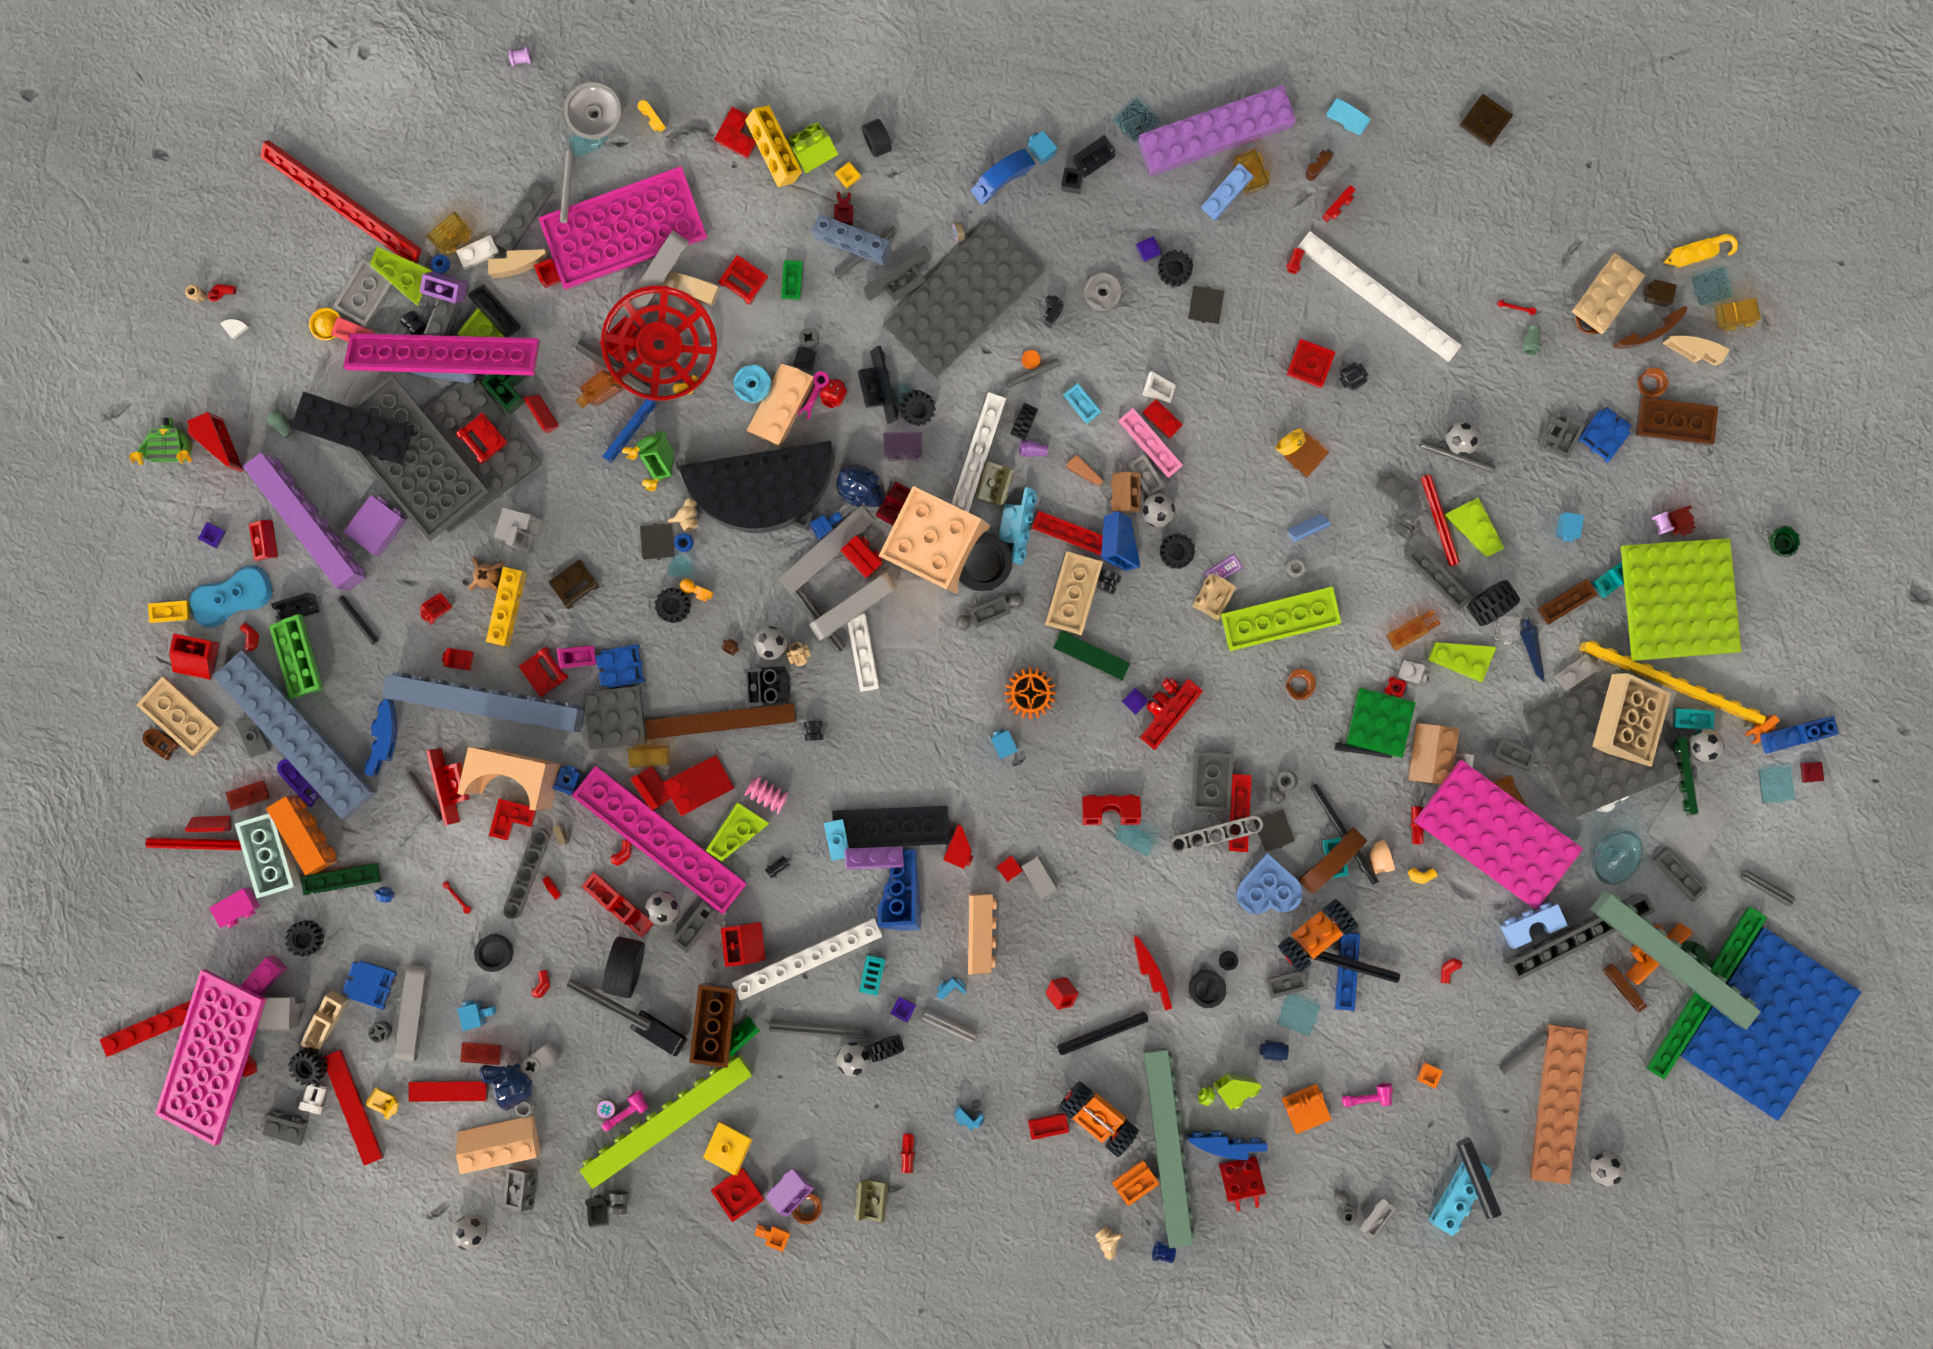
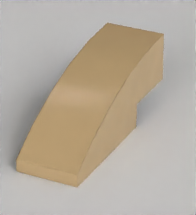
[488,249,549,279]
[661,271,720,307]
[1663,336,1730,366]
[300,990,349,1053]

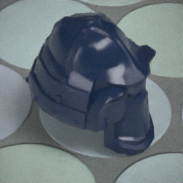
[836,464,884,508]
[479,1063,532,1111]

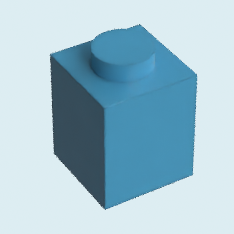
[1028,131,1057,165]
[1556,512,1584,542]
[991,729,1018,759]

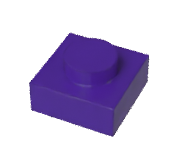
[1136,236,1161,262]
[198,522,226,548]
[1121,688,1148,715]
[890,996,916,1023]

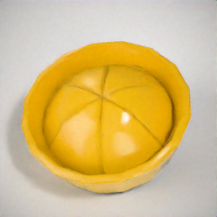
[309,307,341,341]
[1275,428,1306,456]

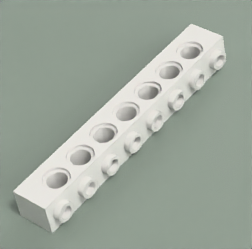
[732,917,883,1001]

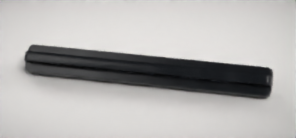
[1306,951,1400,983]
[1057,1012,1149,1055]

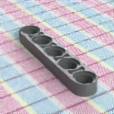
[503,829,550,919]

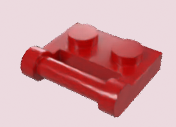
[718,255,769,305]
[456,413,508,464]
[518,646,569,698]

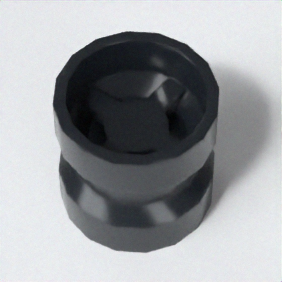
[400,311,427,335]
[1097,569,1122,595]
[804,721,824,741]

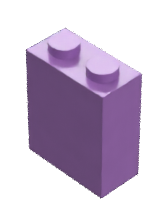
[343,495,406,557]

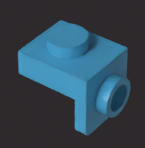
[936,976,966,1000]
[954,1105,985,1130]

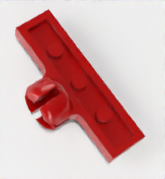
[1139,679,1203,750]

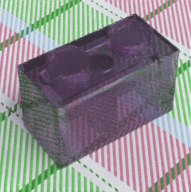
[883,432,922,462]

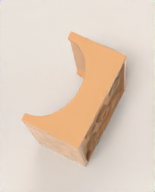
[879,486,991,594]
[457,747,562,811]

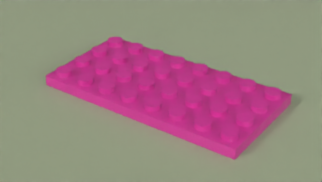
[538,166,708,290]
[1414,759,1583,910]
[155,969,266,1146]

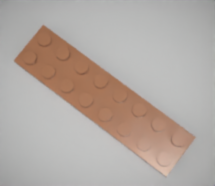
[1529,1024,1589,1185]

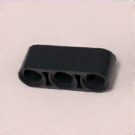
[630,1010,688,1057]

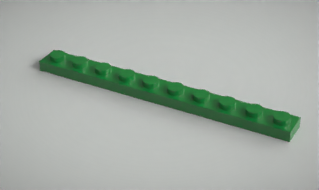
[1646,906,1767,1080]

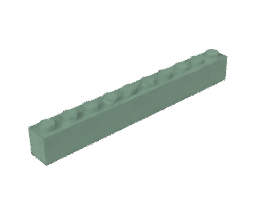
[1590,891,1761,1030]
[1143,1048,1195,1248]

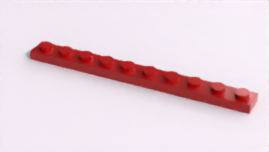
[260,140,422,264]

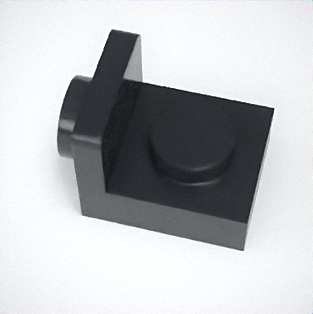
[1043,295,1064,328]

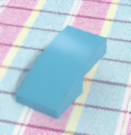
[1326,98,1371,136]

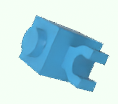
[457,999,497,1031]

